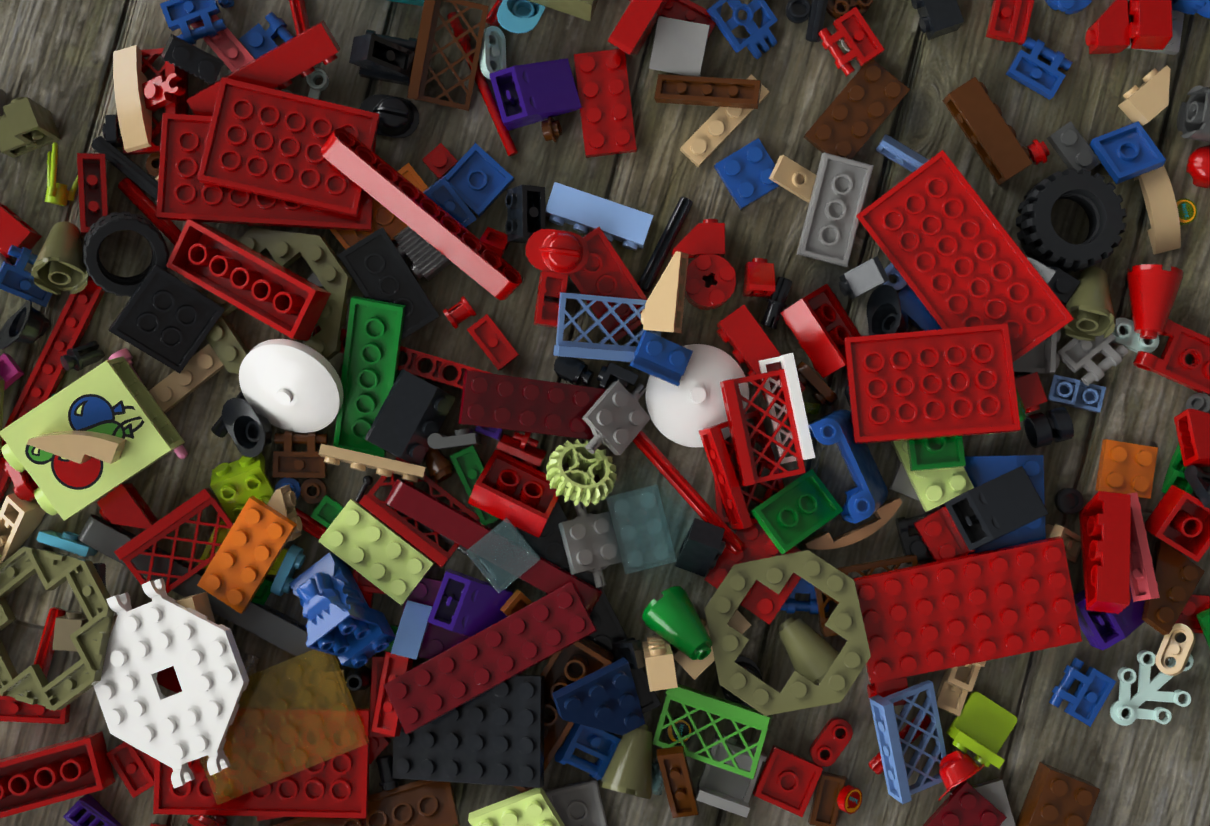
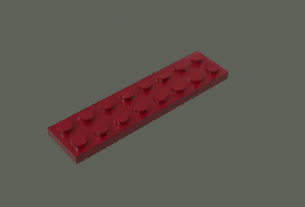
[383,582,598,734]

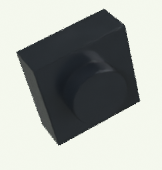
[102,115,123,147]

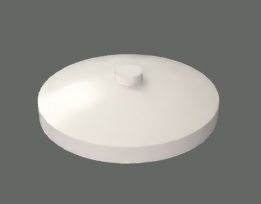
[239,339,344,433]
[645,344,749,448]

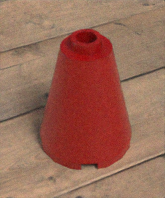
[1126,264,1184,339]

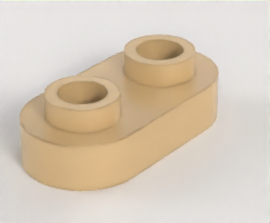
[1155,623,1196,676]

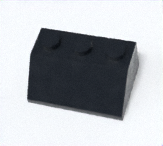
[365,369,456,466]

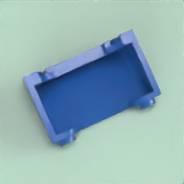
[808,409,888,524]

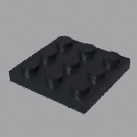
[109,264,225,373]

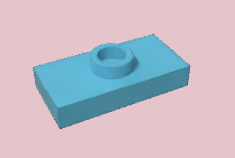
[36,530,97,557]

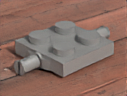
[582,381,651,455]
[558,501,622,588]

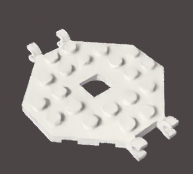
[94,578,249,788]

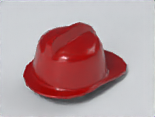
[526,229,589,274]
[938,750,985,800]

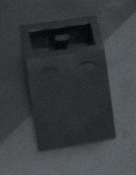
[944,466,1049,551]

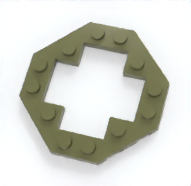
[206,227,352,374]
[0,546,114,711]
[705,550,871,716]

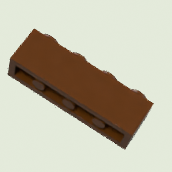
[942,77,1033,186]

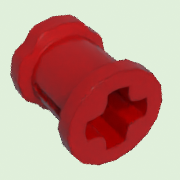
[443,295,477,329]

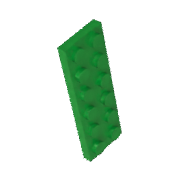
[333,296,406,458]

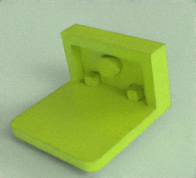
[210,452,275,523]
[946,691,1017,769]

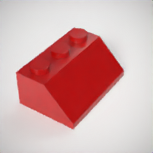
[780,284,861,378]
[468,449,560,538]

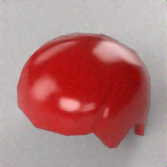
[1186,145,1210,188]

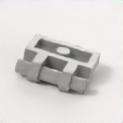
[1057,334,1128,386]

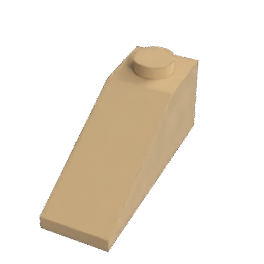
[641,251,689,333]
[0,493,46,564]

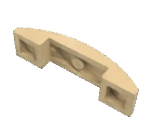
[1134,165,1181,255]

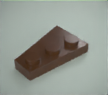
[1142,540,1205,635]

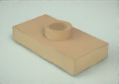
[769,155,816,203]

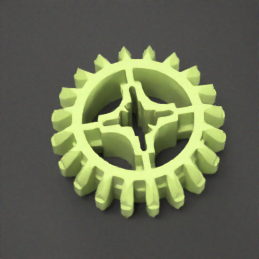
[546,439,617,508]

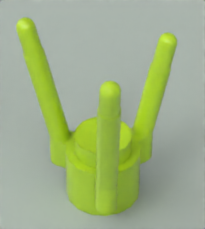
[45,142,78,206]

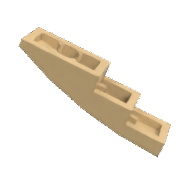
[113,45,152,153]
[936,661,986,716]

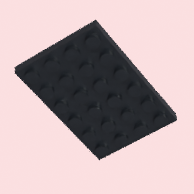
[392,675,545,788]

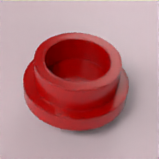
[1027,139,1050,165]

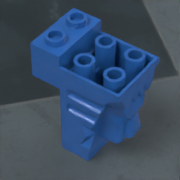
[289,552,395,669]

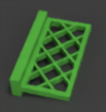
[652,683,773,779]

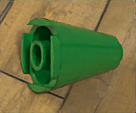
[642,586,712,660]

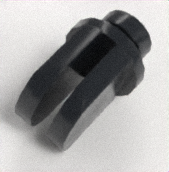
[60,341,105,371]
[554,356,594,386]

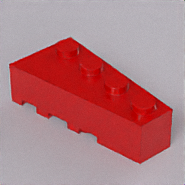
[1079,491,1132,614]

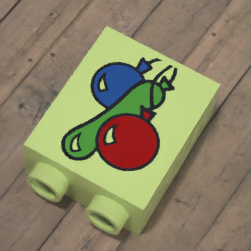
[0,356,185,521]

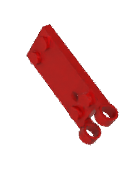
[1133,319,1210,396]

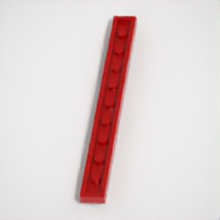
[0,275,105,503]

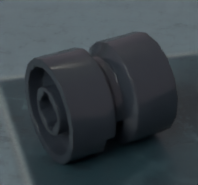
[1024,407,1074,448]

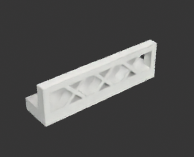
[758,353,815,464]

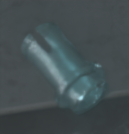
[652,759,664,795]

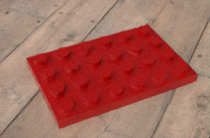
[197,77,380,217]
[844,323,1021,444]

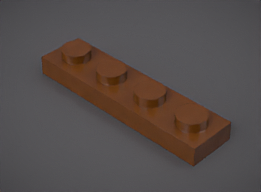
[654,74,761,109]

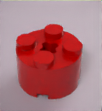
[685,254,736,310]

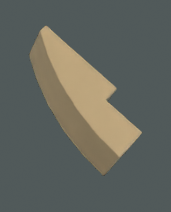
[27,430,127,464]

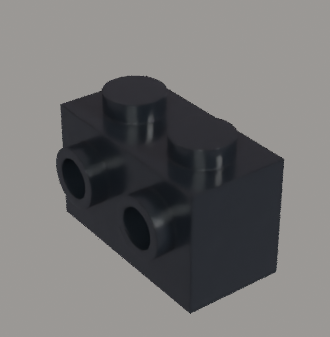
[505,184,546,244]

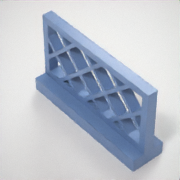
[553,292,661,362]
[869,680,946,804]

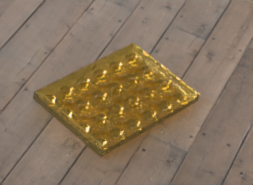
[199,649,369,805]

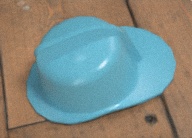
[497,0,545,34]

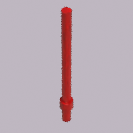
[447,12,518,157]

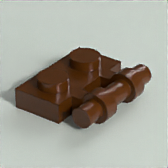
[273,431,328,478]

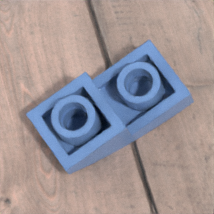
[1048,374,1106,413]
[391,600,433,660]

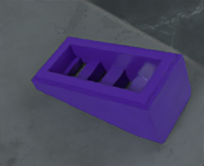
[63,794,122,826]

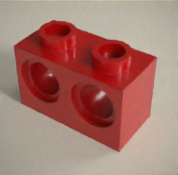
[533,271,568,328]

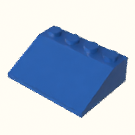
[964,455,1046,555]

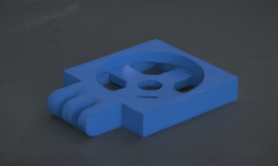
[706,0,778,59]

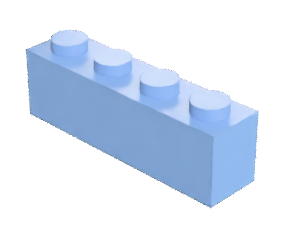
[545,182,654,251]

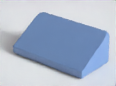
[876,134,929,173]

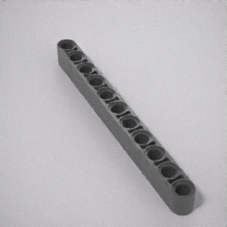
[78,514,336,671]

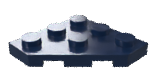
[552,657,646,736]

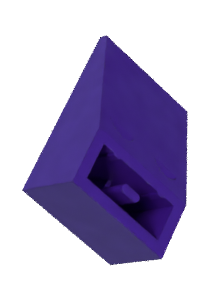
[489,58,582,131]
[427,569,514,636]
[1074,588,1145,650]

